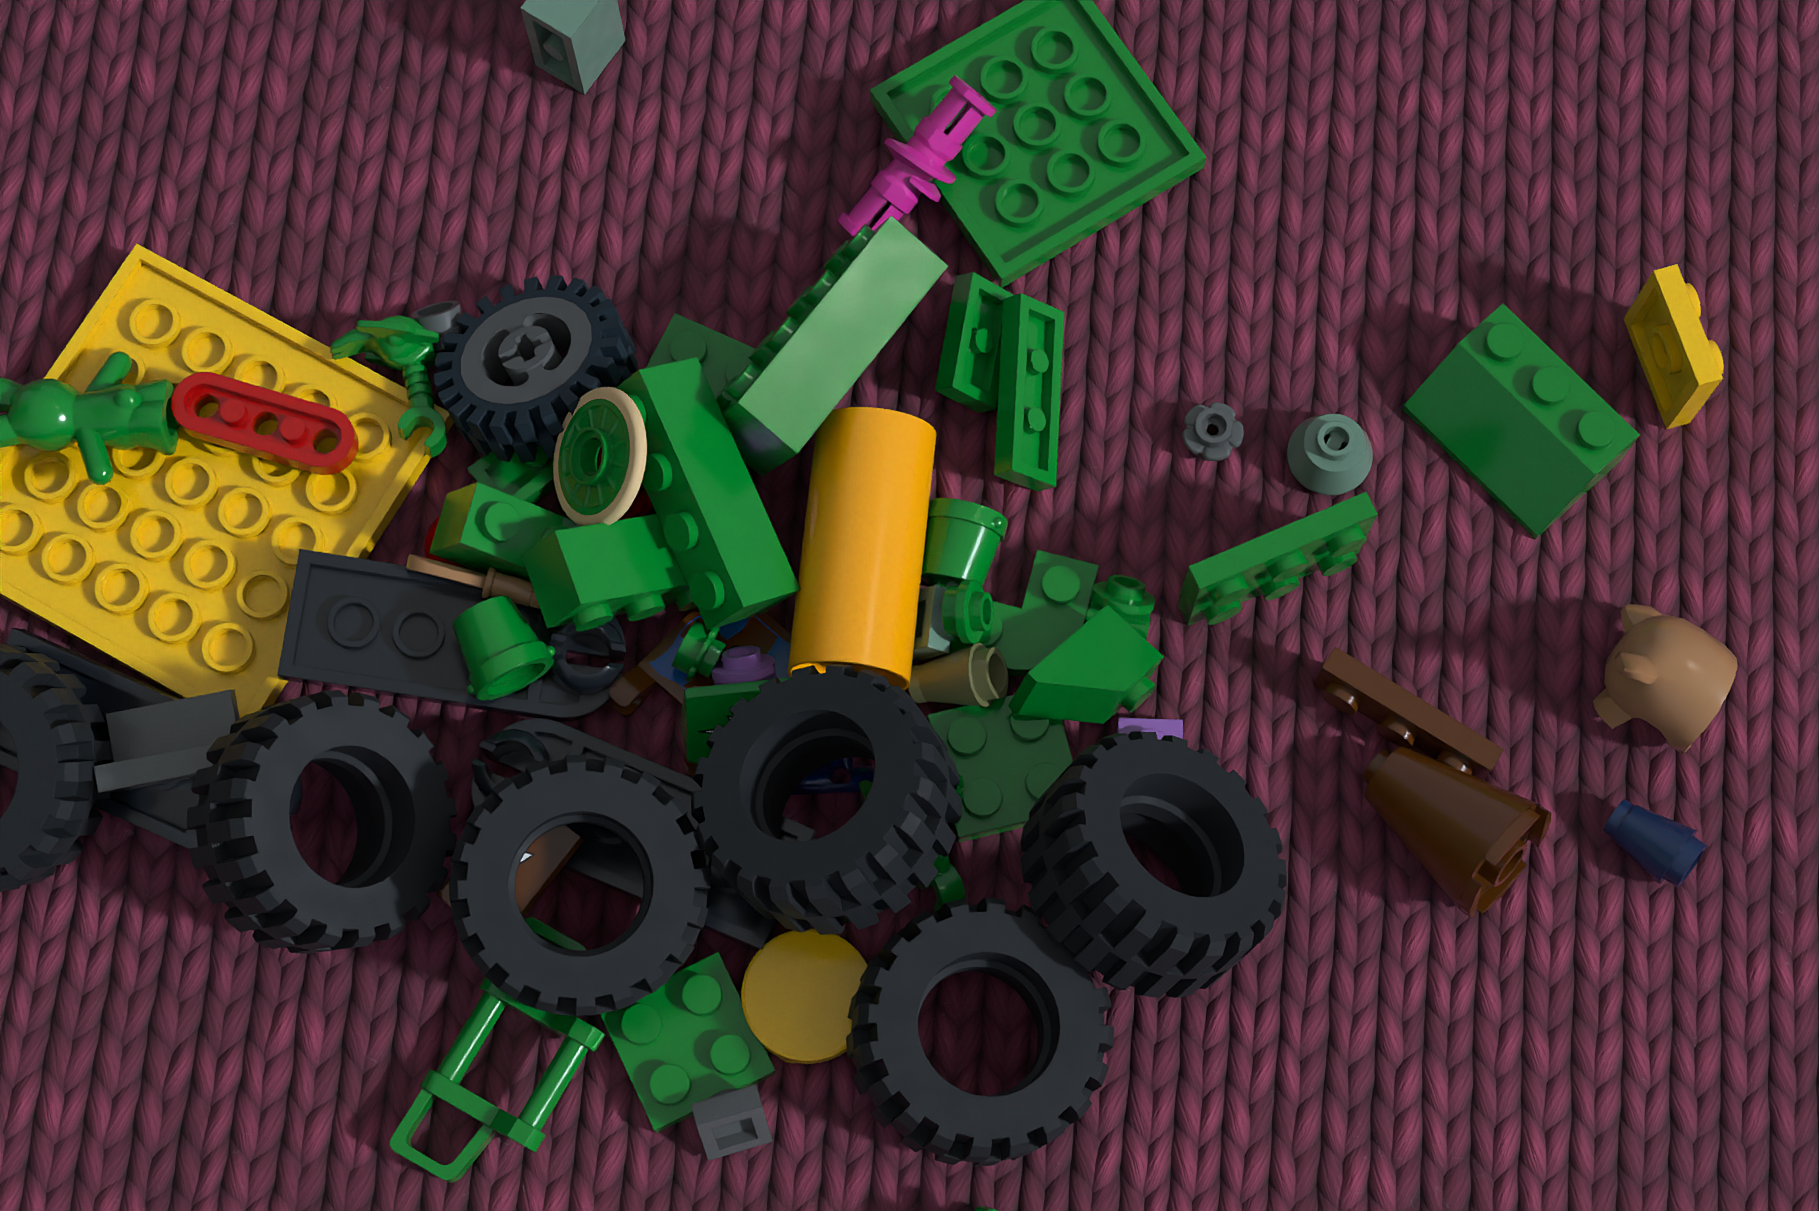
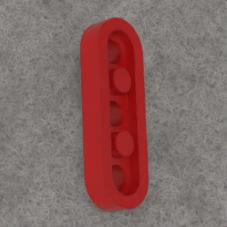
[171,372,359,475]

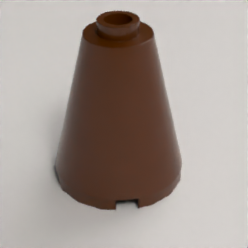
[1362,746,1551,918]

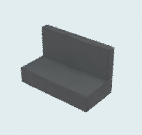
[94,689,240,793]

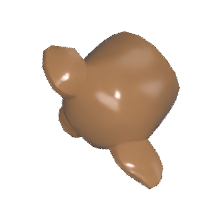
[1593,604,1738,754]

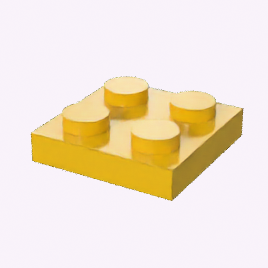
[1623,264,1724,429]

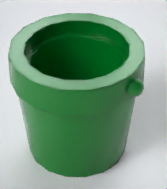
[921,498,1008,588]
[452,596,555,701]

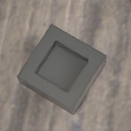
[691,1085,773,1161]

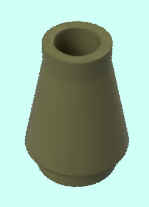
[908,643,1008,707]

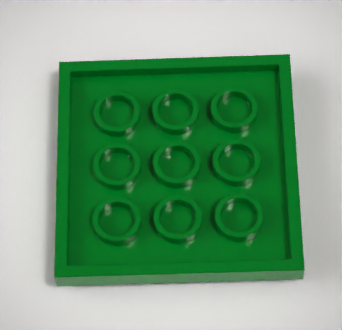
[870,0,1207,288]

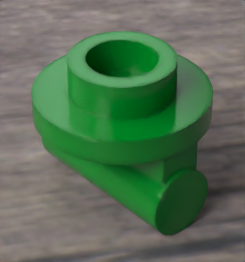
[1084,575,1155,640]

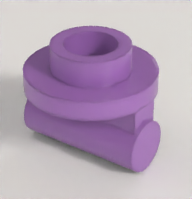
[711,646,777,685]

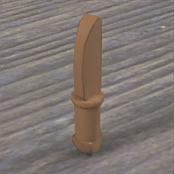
[406,554,540,609]

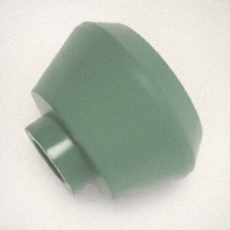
[1287,414,1373,495]

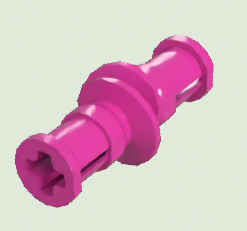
[837,75,997,236]

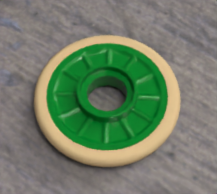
[553,387,647,526]

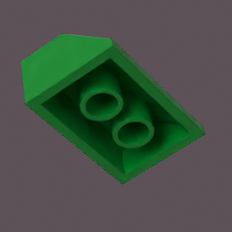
[1402,304,1640,539]

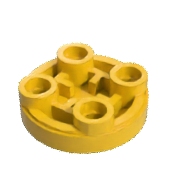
[741,929,867,1064]

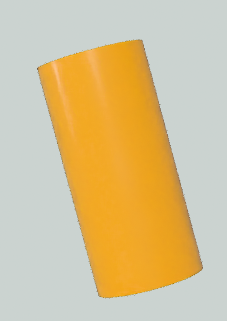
[787,407,937,690]

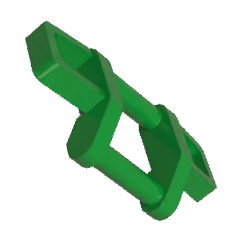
[390,917,605,1183]

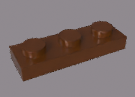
[1313,647,1504,780]

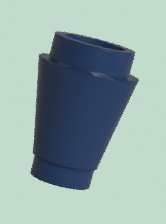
[1603,799,1707,888]

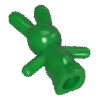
[0,351,180,485]

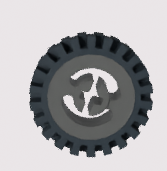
[434,275,638,463]

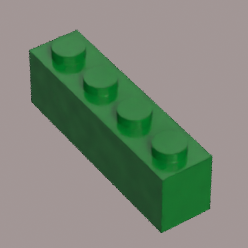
[616,357,801,630]

